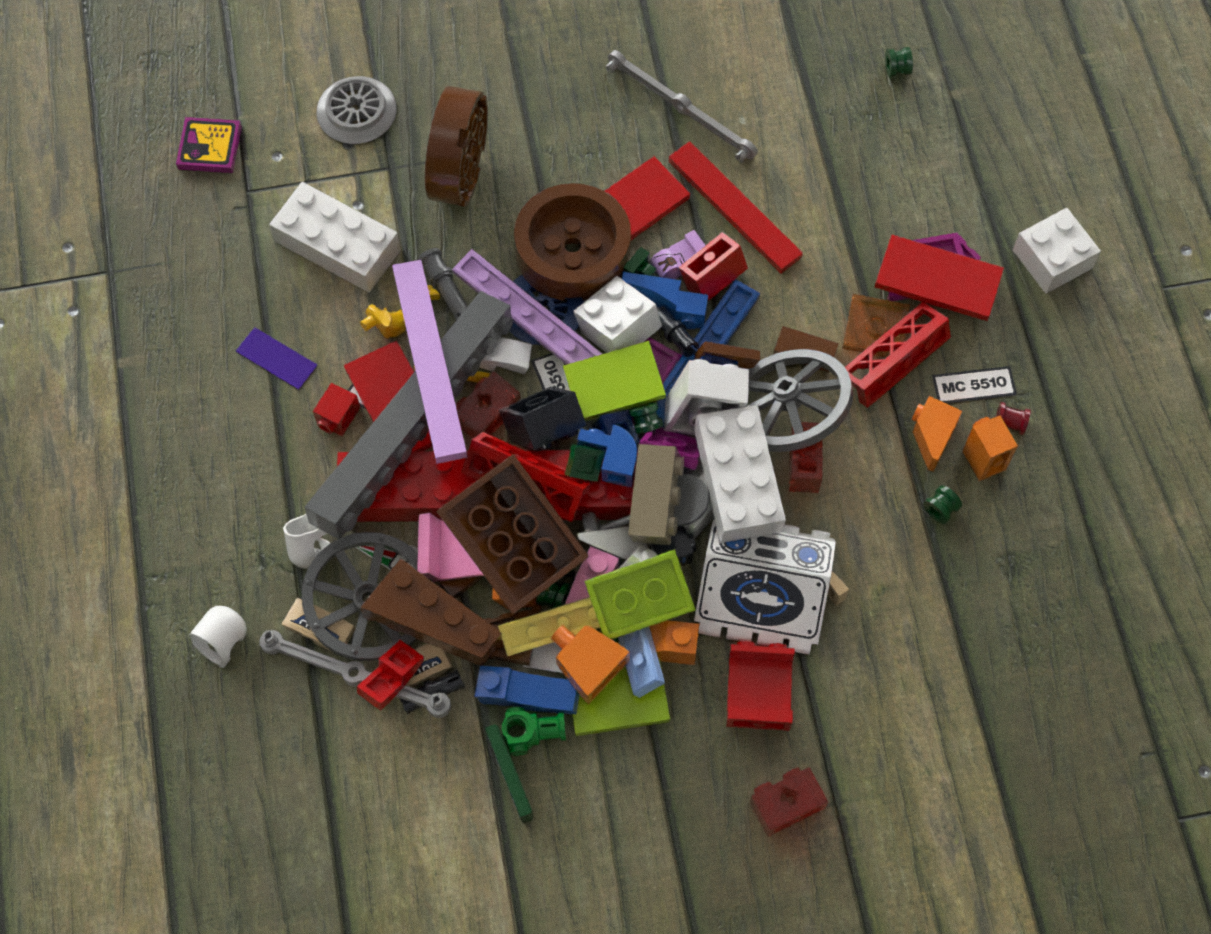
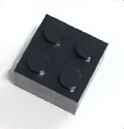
[499,386,587,451]

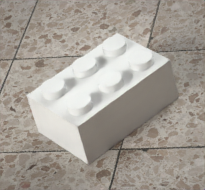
[664,359,749,435]

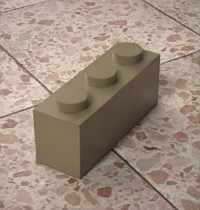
[628,444,684,545]

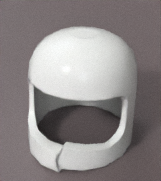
[283,514,330,569]
[189,605,247,668]

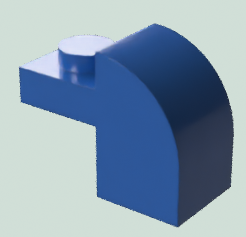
[577,424,637,488]

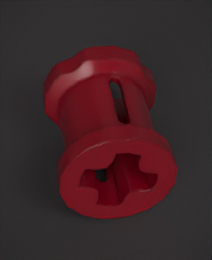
[995,402,1031,435]

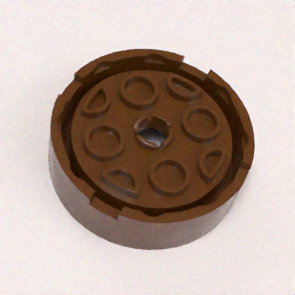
[425,86,488,207]
[514,183,631,300]

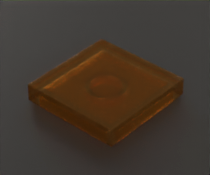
[842,294,910,358]

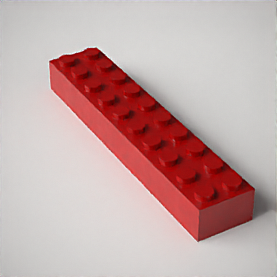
[337,450,638,522]

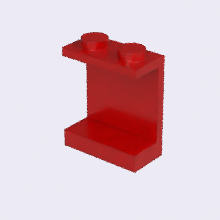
[726,641,795,731]

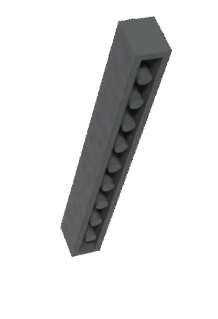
[305,291,513,540]

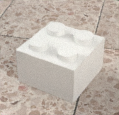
[1013,208,1101,293]
[574,276,662,353]

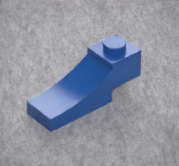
[622,272,708,329]
[475,666,580,715]

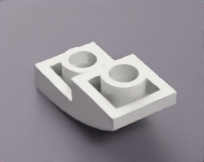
[479,338,532,374]

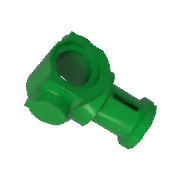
[502,707,566,756]

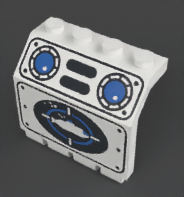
[694,519,836,655]

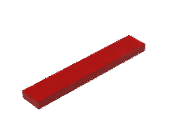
[668,141,803,274]

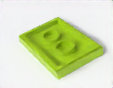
[563,341,666,422]
[584,549,696,639]
[572,658,670,736]

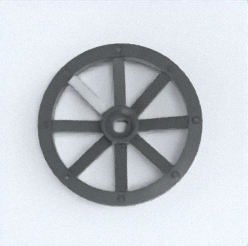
[746,349,853,452]
[301,532,433,661]

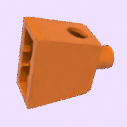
[551,625,630,704]

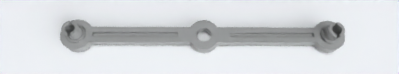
[605,50,758,162]
[259,630,451,718]

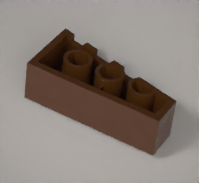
[361,558,502,666]

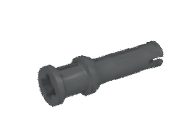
[418,248,468,320]

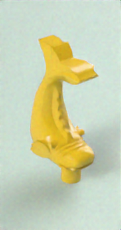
[360,285,440,339]

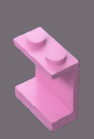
[417,513,484,582]

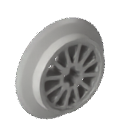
[317,76,396,144]

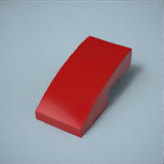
[357,640,424,711]

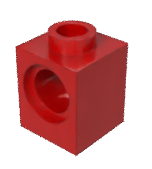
[313,383,361,436]

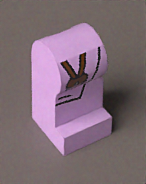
[649,230,706,279]

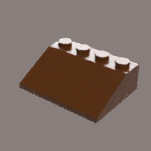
[436,454,589,614]

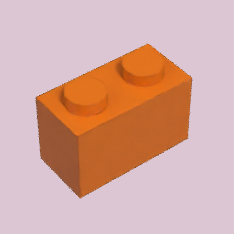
[963,415,1018,481]

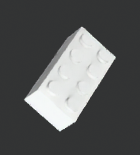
[269,182,401,293]
[694,405,786,543]

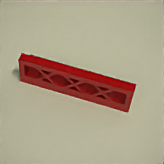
[845,302,951,408]
[461,432,593,522]

